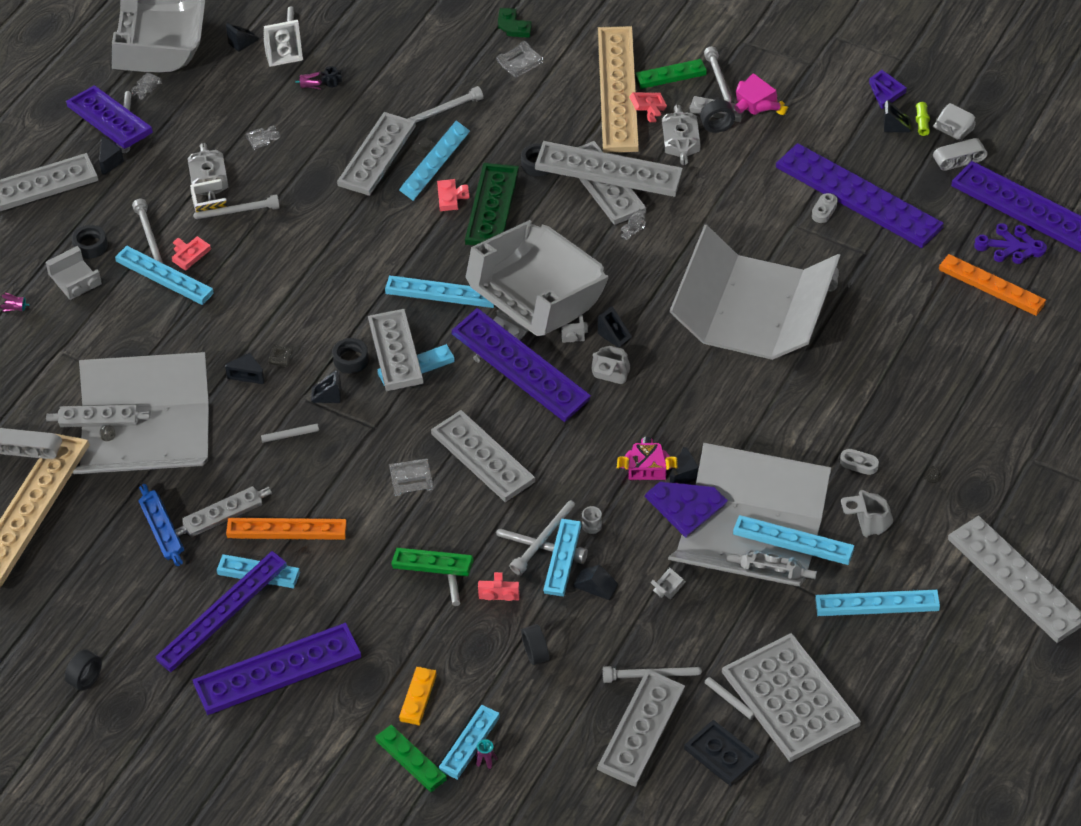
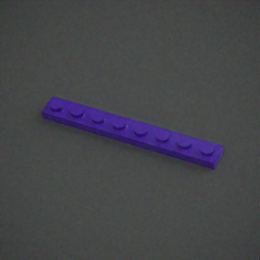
[156,551,287,673]

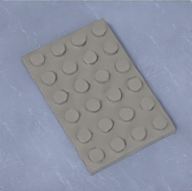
[722,633,861,762]

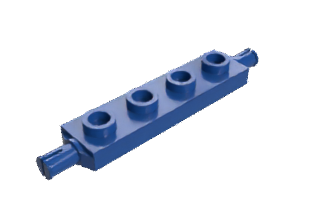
[138,484,184,566]

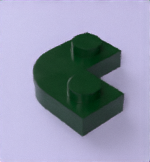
[498,8,532,38]

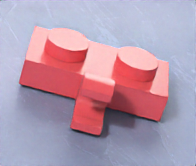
[630,92,667,122]
[437,179,470,211]
[172,236,211,271]
[478,572,519,601]

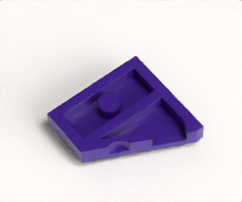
[869,70,907,109]

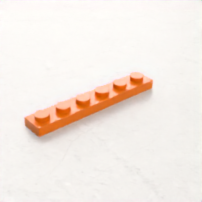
[939,254,1046,316]
[226,518,347,540]

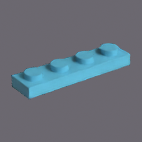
[377,344,454,386]
[543,519,582,597]
[217,554,300,588]
[439,705,500,780]

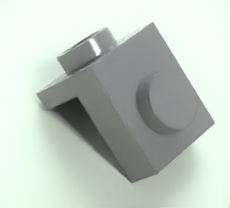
[561,315,588,343]
[651,568,686,600]

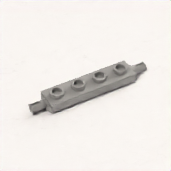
[46,405,150,427]
[175,486,272,537]

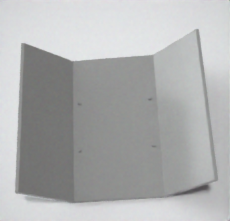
[670,225,840,360]
[73,352,209,474]
[668,443,831,587]

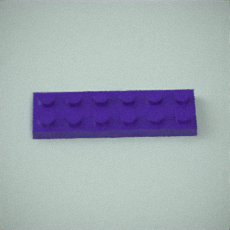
[66,85,153,149]

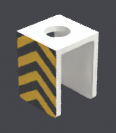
[190,179,227,212]

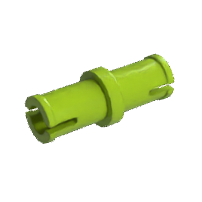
[916,102,930,136]

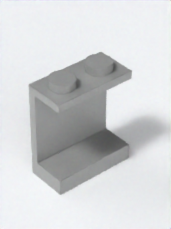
[46,246,102,300]

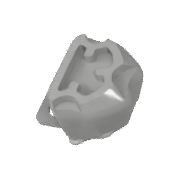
[933,103,976,141]
[592,346,630,384]
[841,490,893,537]

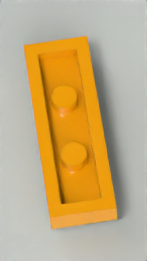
[399,667,437,725]

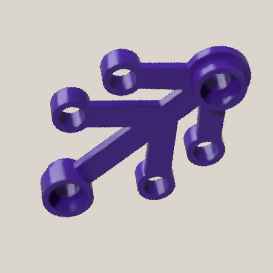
[974,223,1047,264]

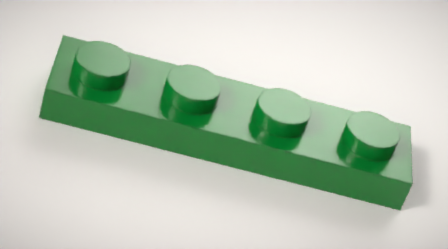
[635,59,706,89]
[391,548,474,576]
[375,725,447,792]

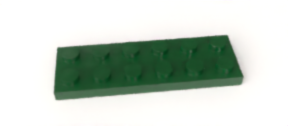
[465,163,519,246]

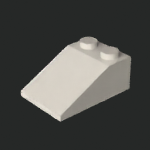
[264,20,303,67]

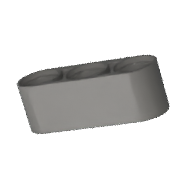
[933,138,988,171]

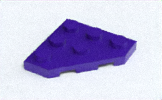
[644,482,728,538]

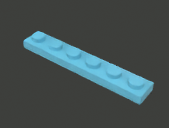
[399,121,470,201]
[115,246,214,305]
[385,275,495,308]
[733,515,854,565]
[815,590,940,616]

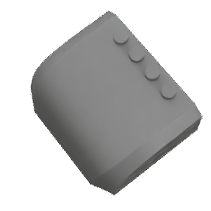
[112,0,205,72]
[466,220,609,336]

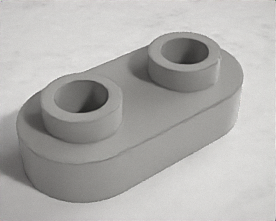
[812,193,837,223]
[840,449,879,475]

